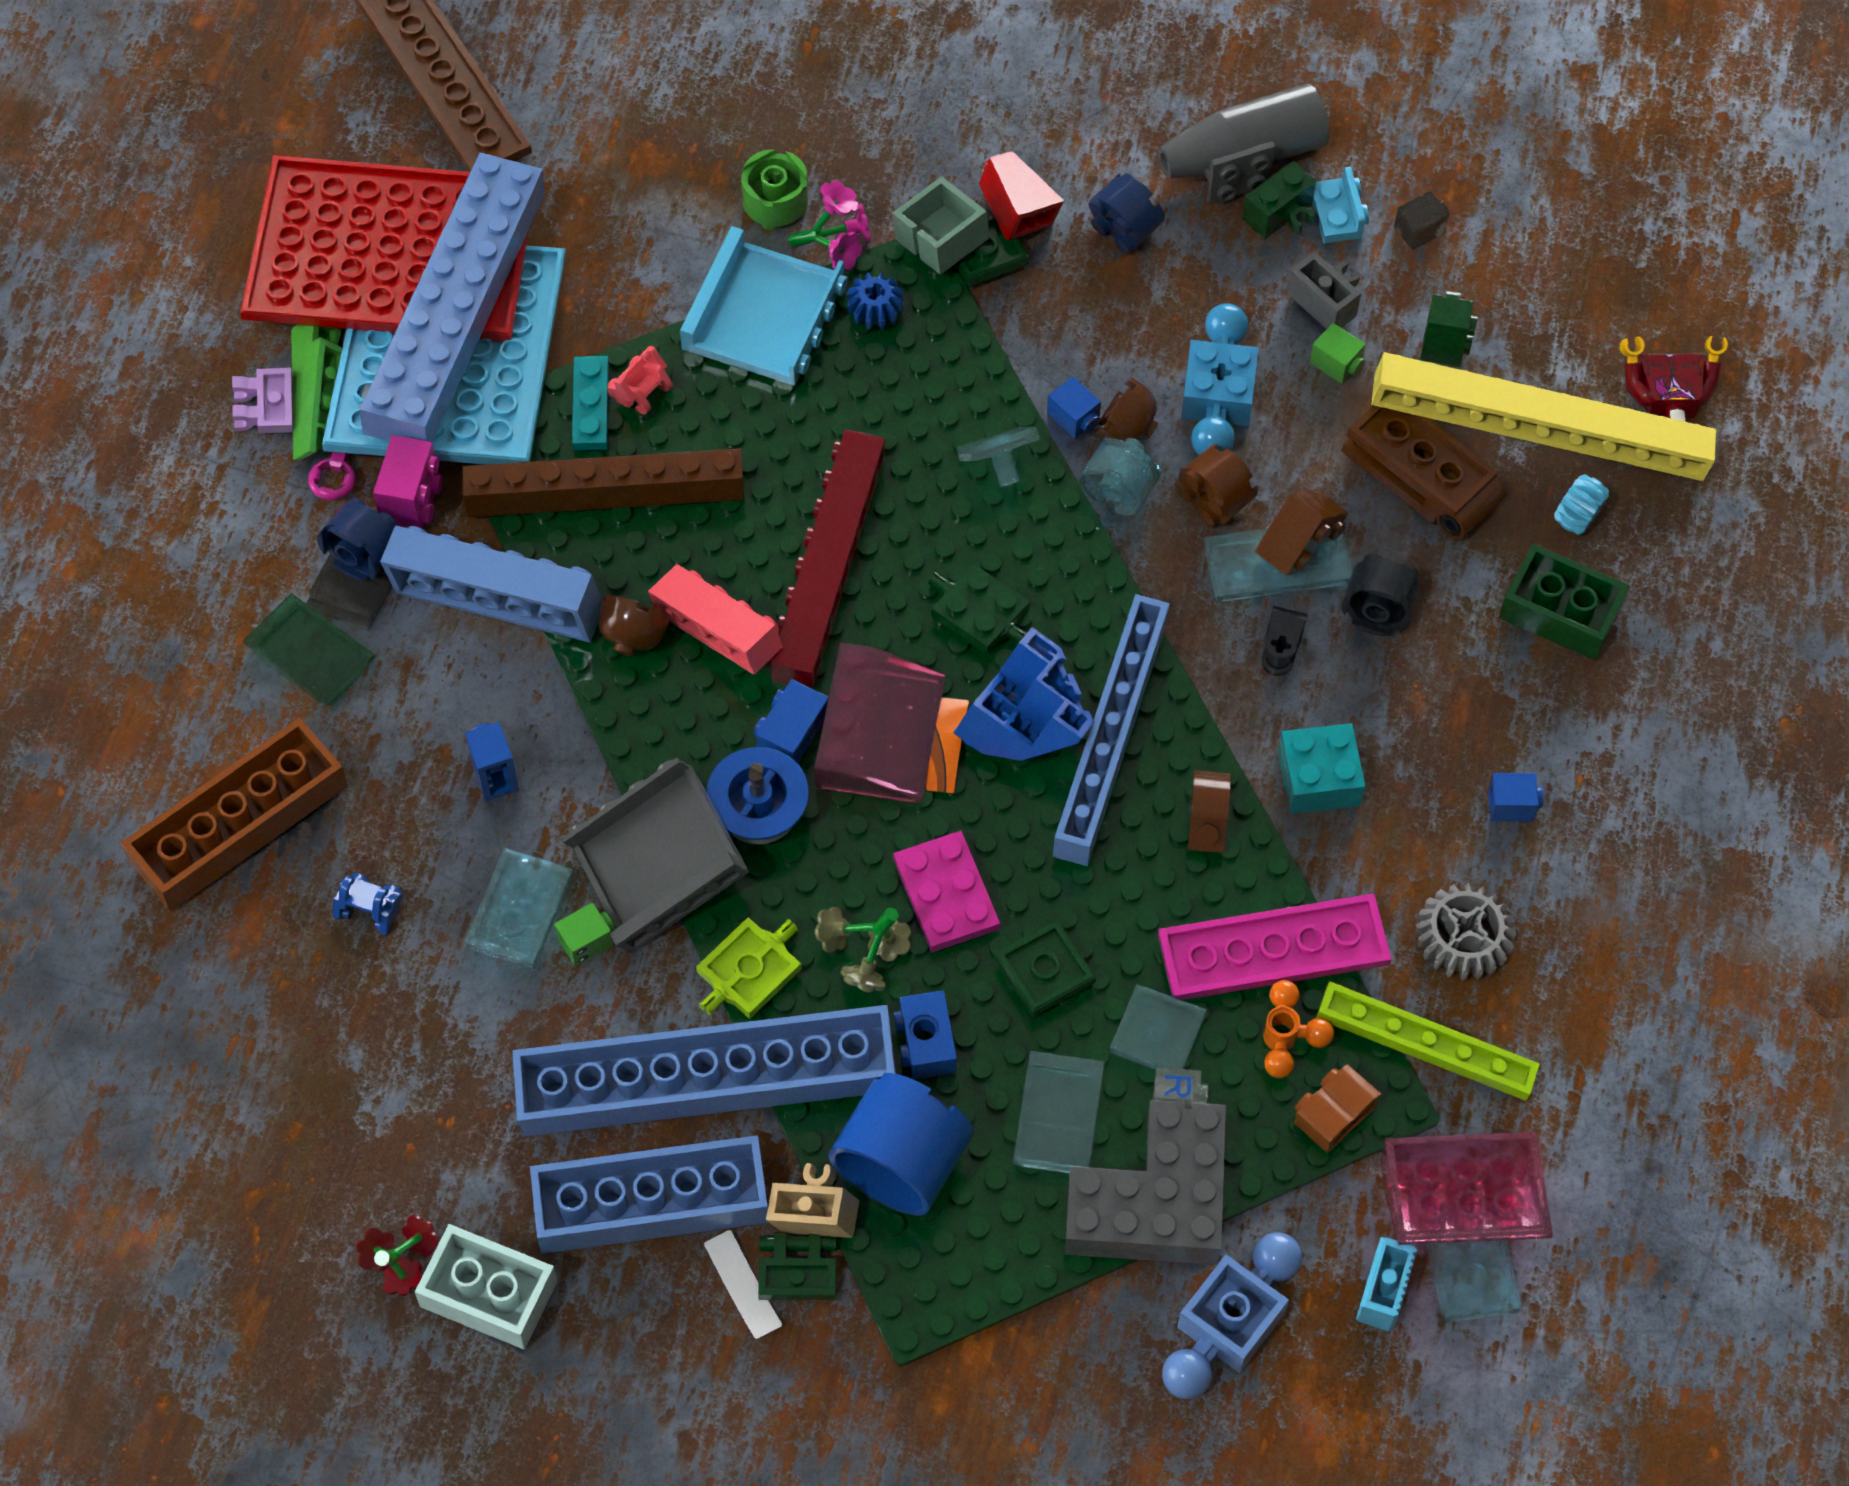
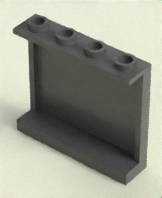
[561,758,749,953]

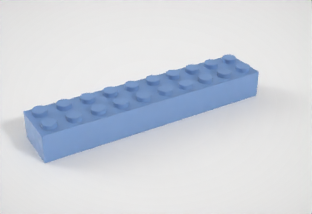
[359,153,545,442]
[513,1005,896,1136]

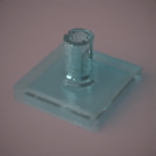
[956,427,1040,487]

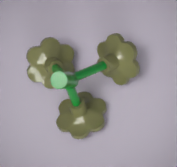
[815,907,911,992]

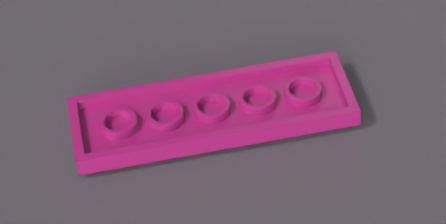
[1158,893,1392,1002]

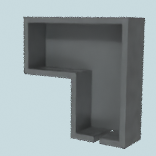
[1064,1100,1226,1265]

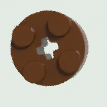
[1176,444,1258,527]

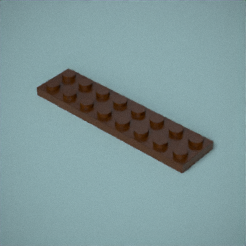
[355,0,532,172]

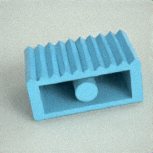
[1356,1237,1417,1331]

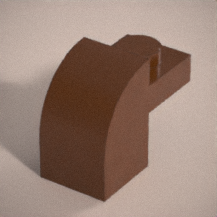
[1188,770,1231,853]

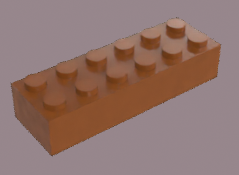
[121,718,348,912]

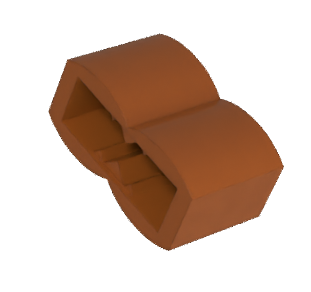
[1294,1064,1381,1153]

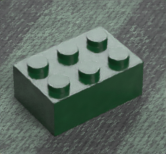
[1499,543,1630,661]

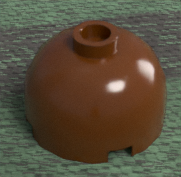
[1094,377,1158,447]
[598,595,671,656]

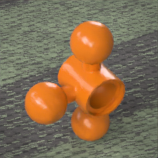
[1263,980,1334,1078]

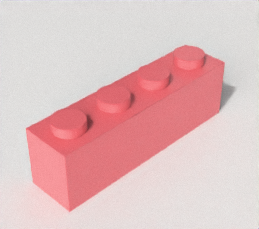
[648,564,783,675]

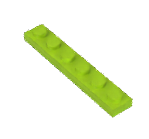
[1316,982,1540,1101]

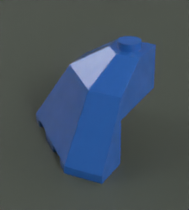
[953,627,1094,761]

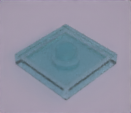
[1110,984,1206,1076]

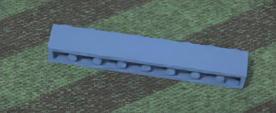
[1053,594,1170,867]

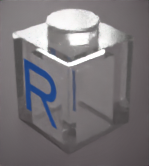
[1153,1068,1208,1110]

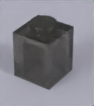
[1394,191,1449,250]

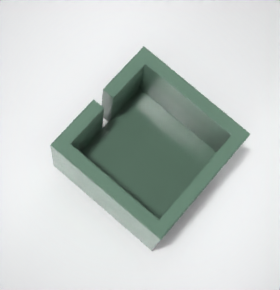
[892,176,990,275]

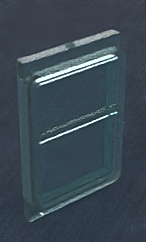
[1013,1051,1104,1173]

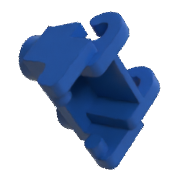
[333,873,403,936]

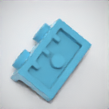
[1312,167,1369,244]

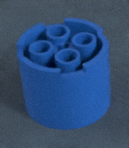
[828,1073,974,1216]

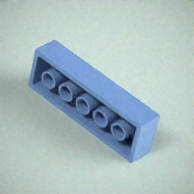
[380,525,602,643]
[530,1135,769,1254]

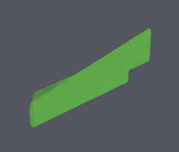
[291,324,342,461]

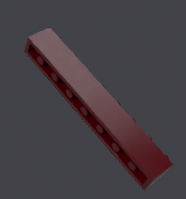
[766,429,885,689]

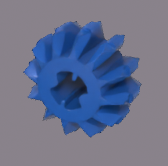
[847,272,903,330]

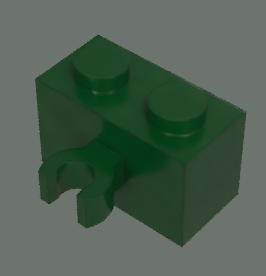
[1242,161,1316,240]
[1420,291,1478,367]

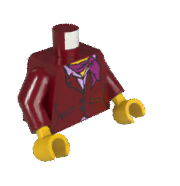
[1619,336,1728,422]

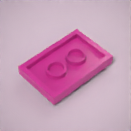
[893,831,1000,953]

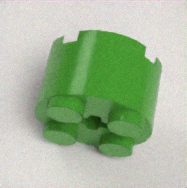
[741,150,808,230]

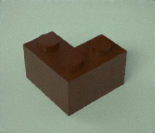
[1254,489,1349,576]

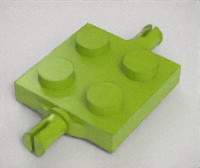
[696,918,802,1019]

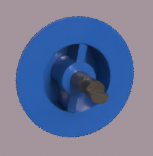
[706,747,809,844]

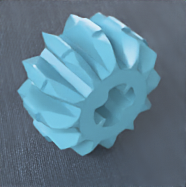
[1555,474,1609,535]

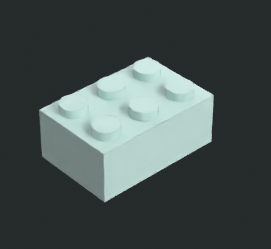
[415,1224,558,1350]

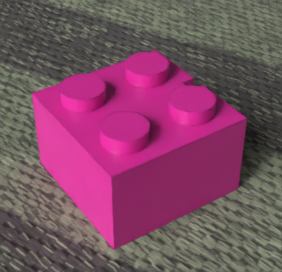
[373,435,443,530]

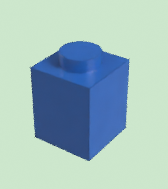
[1047,376,1101,439]
[1488,773,1544,821]

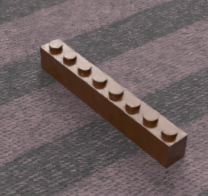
[463,449,744,517]

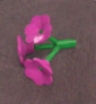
[788,180,871,270]

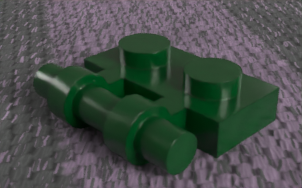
[758,1232,836,1300]

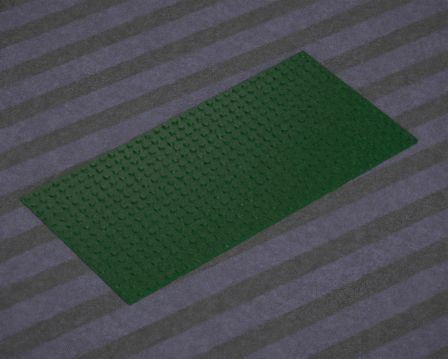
[462,239,1439,1366]

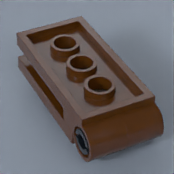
[1341,406,1506,540]

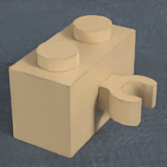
[766,1163,859,1238]

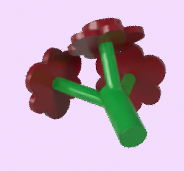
[356,1215,440,1296]

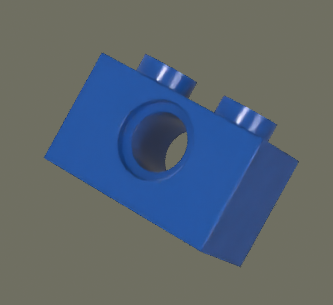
[893,990,957,1080]

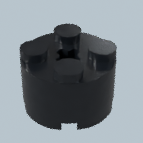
[1341,553,1420,636]

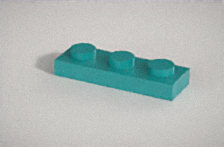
[572,356,609,451]

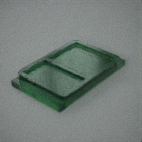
[243,593,375,706]

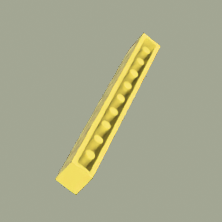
[1371,352,1716,481]

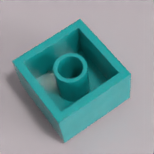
[1278,723,1366,814]

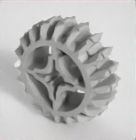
[1415,883,1516,981]

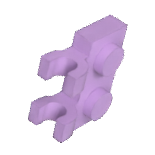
[232,368,293,434]

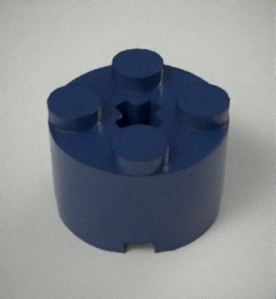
[1088,173,1165,254]
[317,497,397,581]

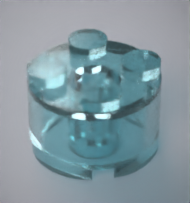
[1080,438,1163,515]

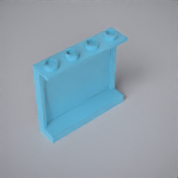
[680,226,848,386]

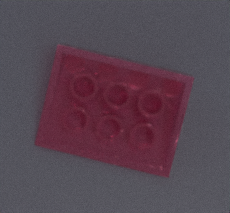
[814,642,946,804]
[1380,1132,1553,1245]

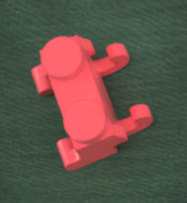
[607,346,673,414]

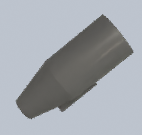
[1158,83,1329,205]

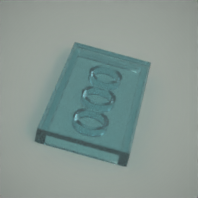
[1203,528,1353,603]

